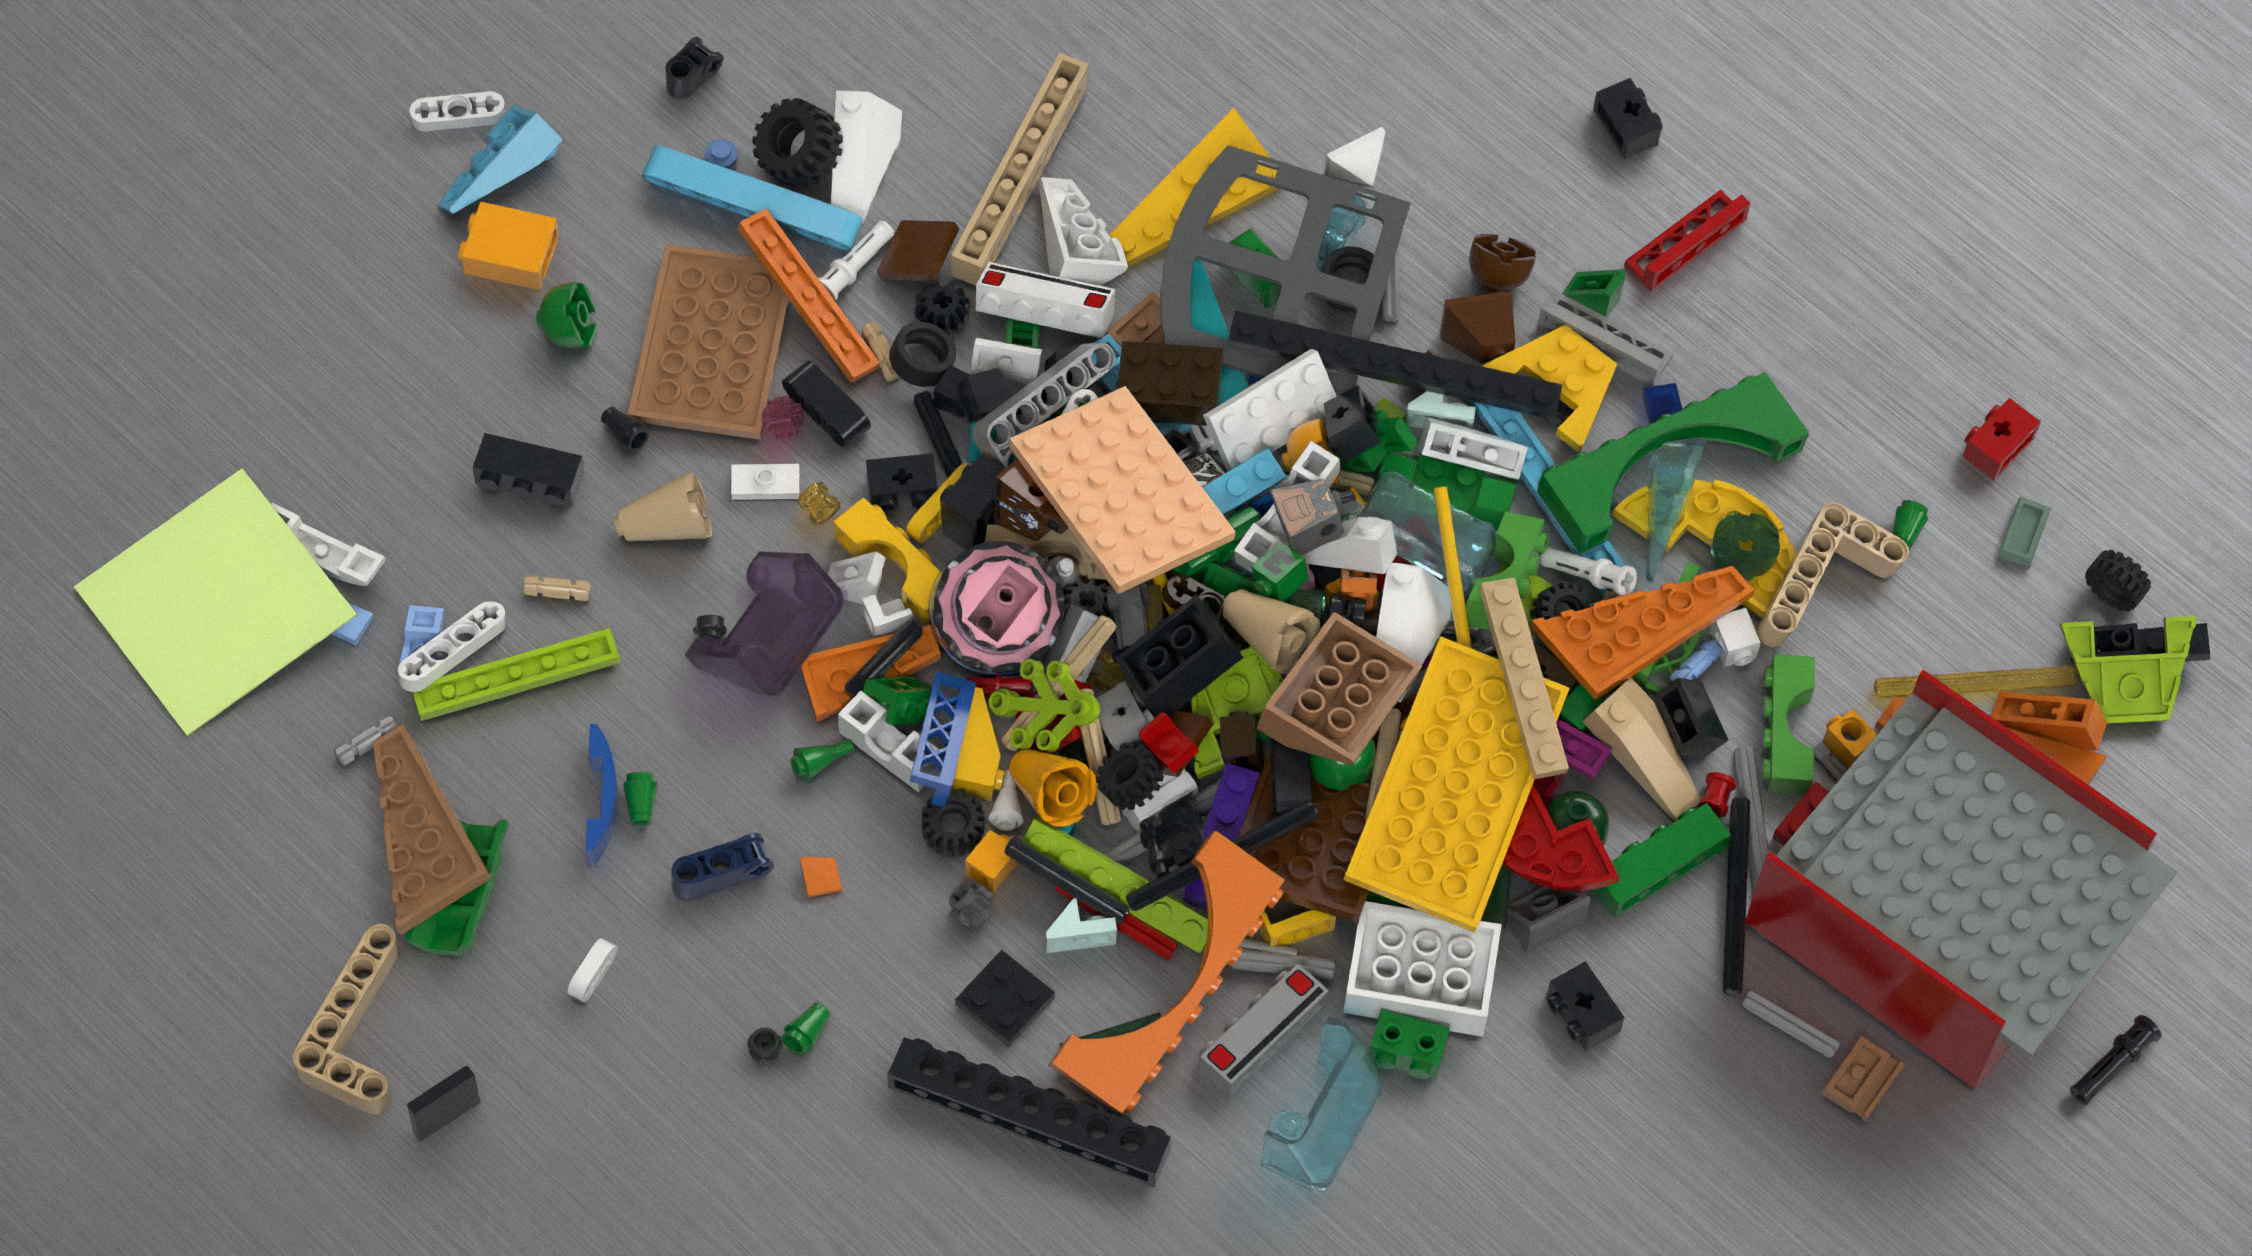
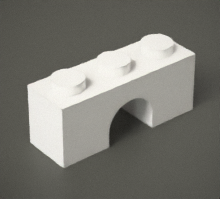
[838,690,941,793]

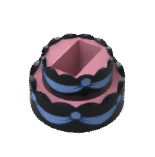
[928,541,1065,677]

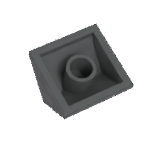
[1498,885,1591,953]

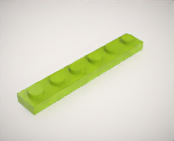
[412,628,621,721]
[1023,817,1208,954]

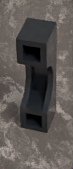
[956,343,1099,423]

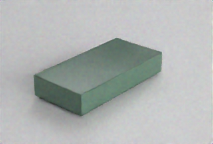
[1997,497,2051,568]

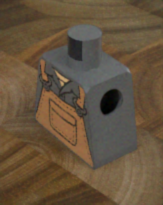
[1270,479,1358,556]

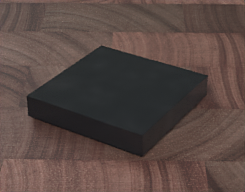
[407,1066,481,1142]

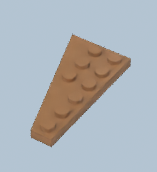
[373,724,492,935]

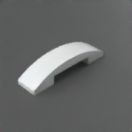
[271,503,386,586]

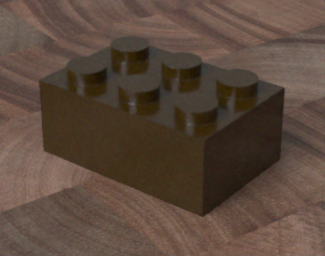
[1117,341,1223,426]

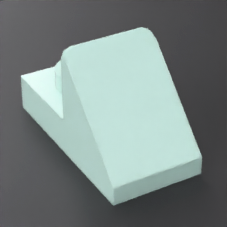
[1405,391,1476,429]
[1046,897,1117,953]

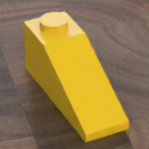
[952,687,1005,802]

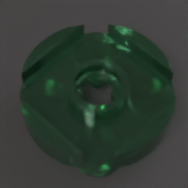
[1711,513,1780,581]

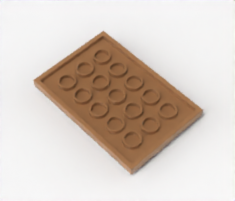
[627,244,790,440]

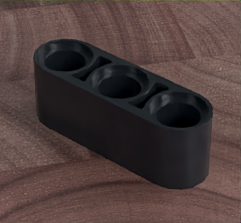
[782,360,871,448]
[1270,738,1311,824]

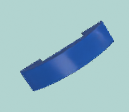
[586,724,618,865]

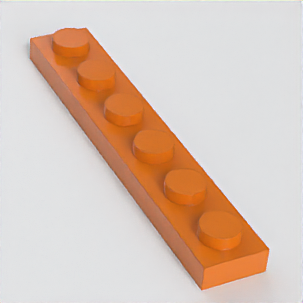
[737,208,880,383]

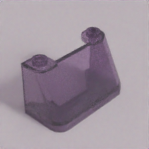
[685,551,844,696]

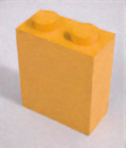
[458,202,559,290]

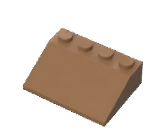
[1256,612,1423,765]

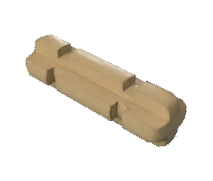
[862,321,900,382]
[523,575,591,601]

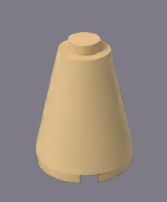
[614,472,712,542]
[1223,589,1320,674]

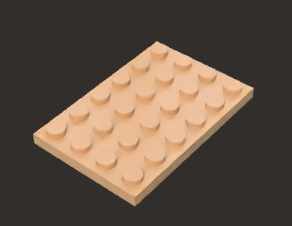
[1009,386,1236,594]

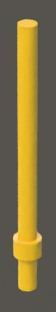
[1434,487,1476,650]

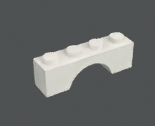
[1234,441,1340,573]

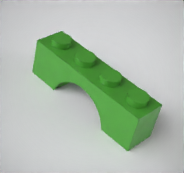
[1467,511,1549,631]
[1761,654,1815,795]

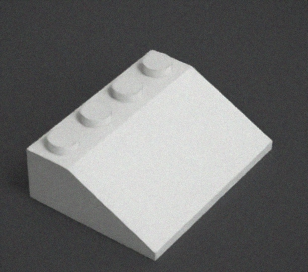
[1343,901,1502,1037]

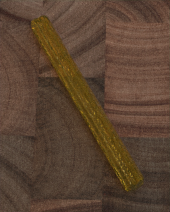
[1874,666,2077,698]

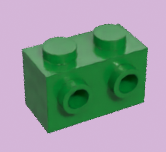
[1368,1009,1450,1079]

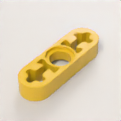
[906,463,968,544]

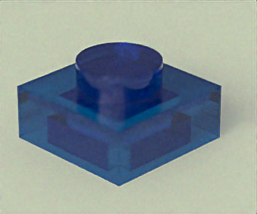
[1642,383,1683,423]

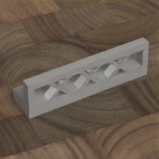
[1538,292,1673,386]

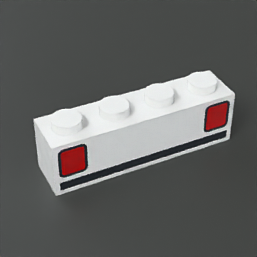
[975,262,1116,338]

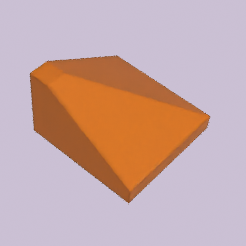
[800,856,842,898]

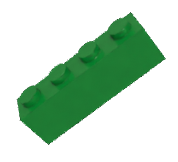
[1593,803,1731,918]

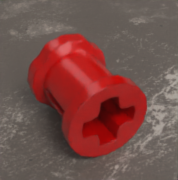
[1698,772,1736,818]

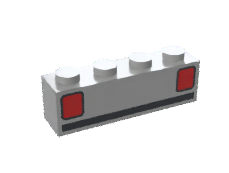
[1199,963,1329,1098]

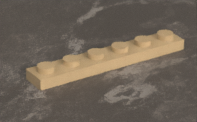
[1479,577,1569,779]

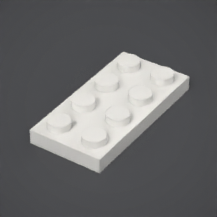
[1203,349,1337,472]

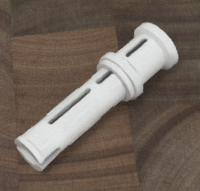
[818,221,894,301]
[1540,546,1637,596]

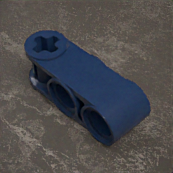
[671,833,774,899]

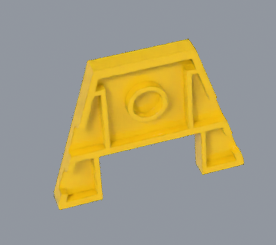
[1482,324,1617,453]

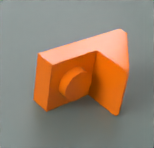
[1339,568,1377,610]

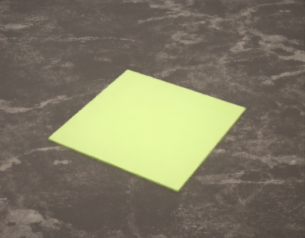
[74,468,357,736]

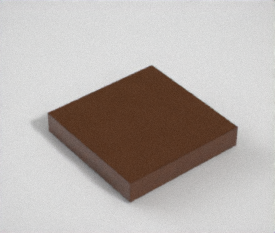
[876,220,960,281]

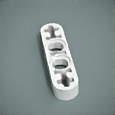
[398,601,506,692]

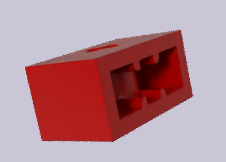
[1963,398,2041,480]

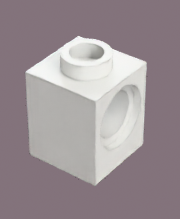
[1710,608,1761,667]

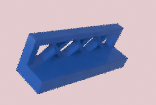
[909,671,976,807]

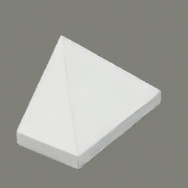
[1325,127,1385,187]

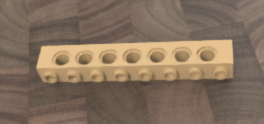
[951,52,1089,286]

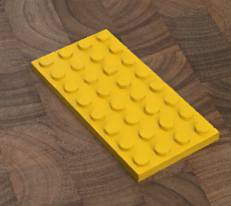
[1343,636,1570,933]

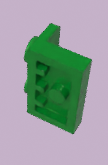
[863,675,937,726]

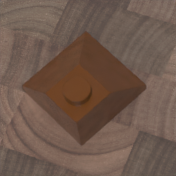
[1440,291,1515,363]

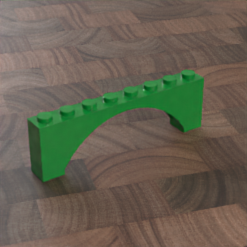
[1537,372,1809,554]

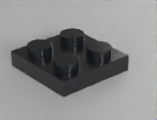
[955,950,1055,1047]

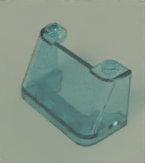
[1357,472,1497,605]
[1261,1016,1383,1192]

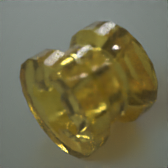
[798,482,841,524]

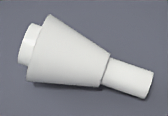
[1048,556,1079,589]
[989,770,1023,831]

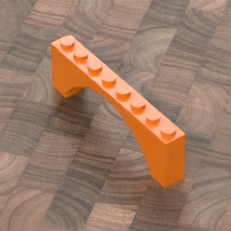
[1048,830,1285,1114]

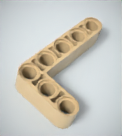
[1757,502,1909,647]
[293,924,399,1115]

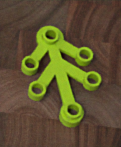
[989,659,1100,752]

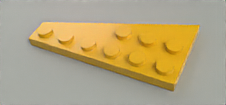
[1109,108,1279,268]

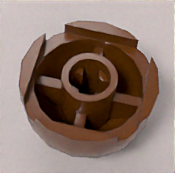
[1469,234,1536,293]

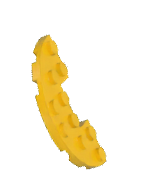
[1612,477,1795,628]

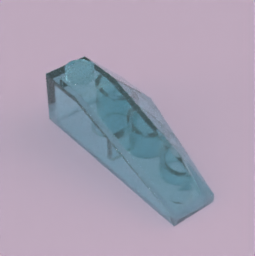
[1646,437,1707,582]

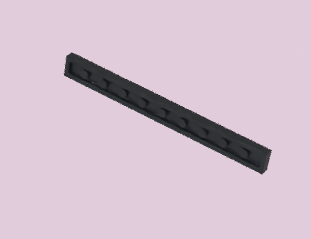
[1227,310,1562,420]

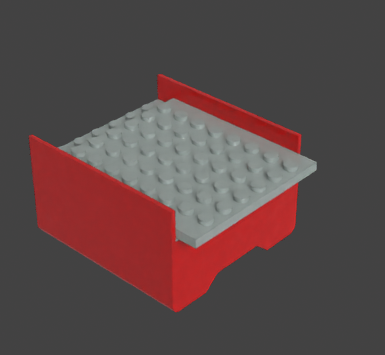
[1745,669,2177,1089]

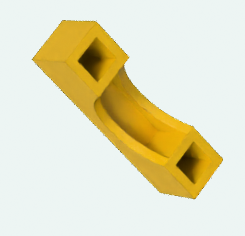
[833,497,940,626]

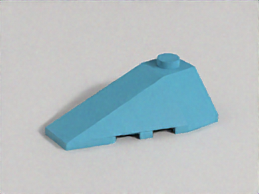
[438,105,563,214]

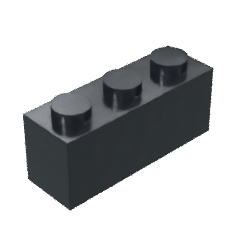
[473,433,584,506]

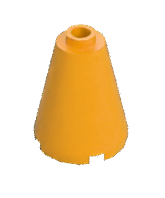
[1009,749,1097,827]

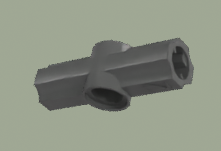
[1107,582,1150,651]

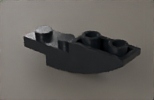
[2070,623,2211,663]

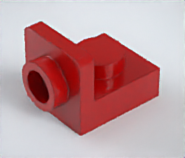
[1138,712,1199,774]

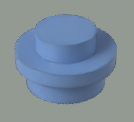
[705,139,738,169]

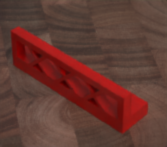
[1624,189,1750,291]

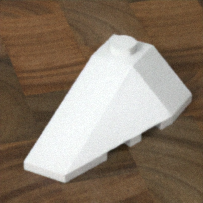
[831,91,902,224]
[1039,177,1128,286]
[1376,562,1452,702]

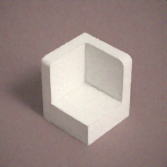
[862,594,913,638]

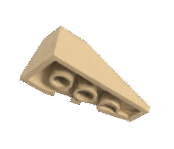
[1582,678,1701,822]

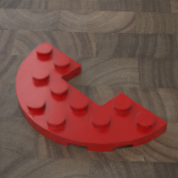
[1502,783,1619,891]

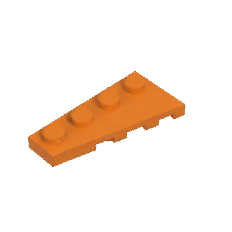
[798,624,941,722]

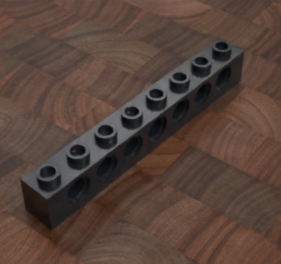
[888,1037,1171,1187]

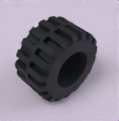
[752,98,843,188]

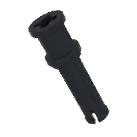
[2070,1015,2162,1105]

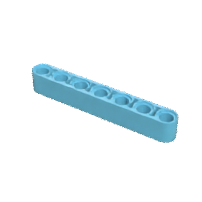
[642,145,863,251]

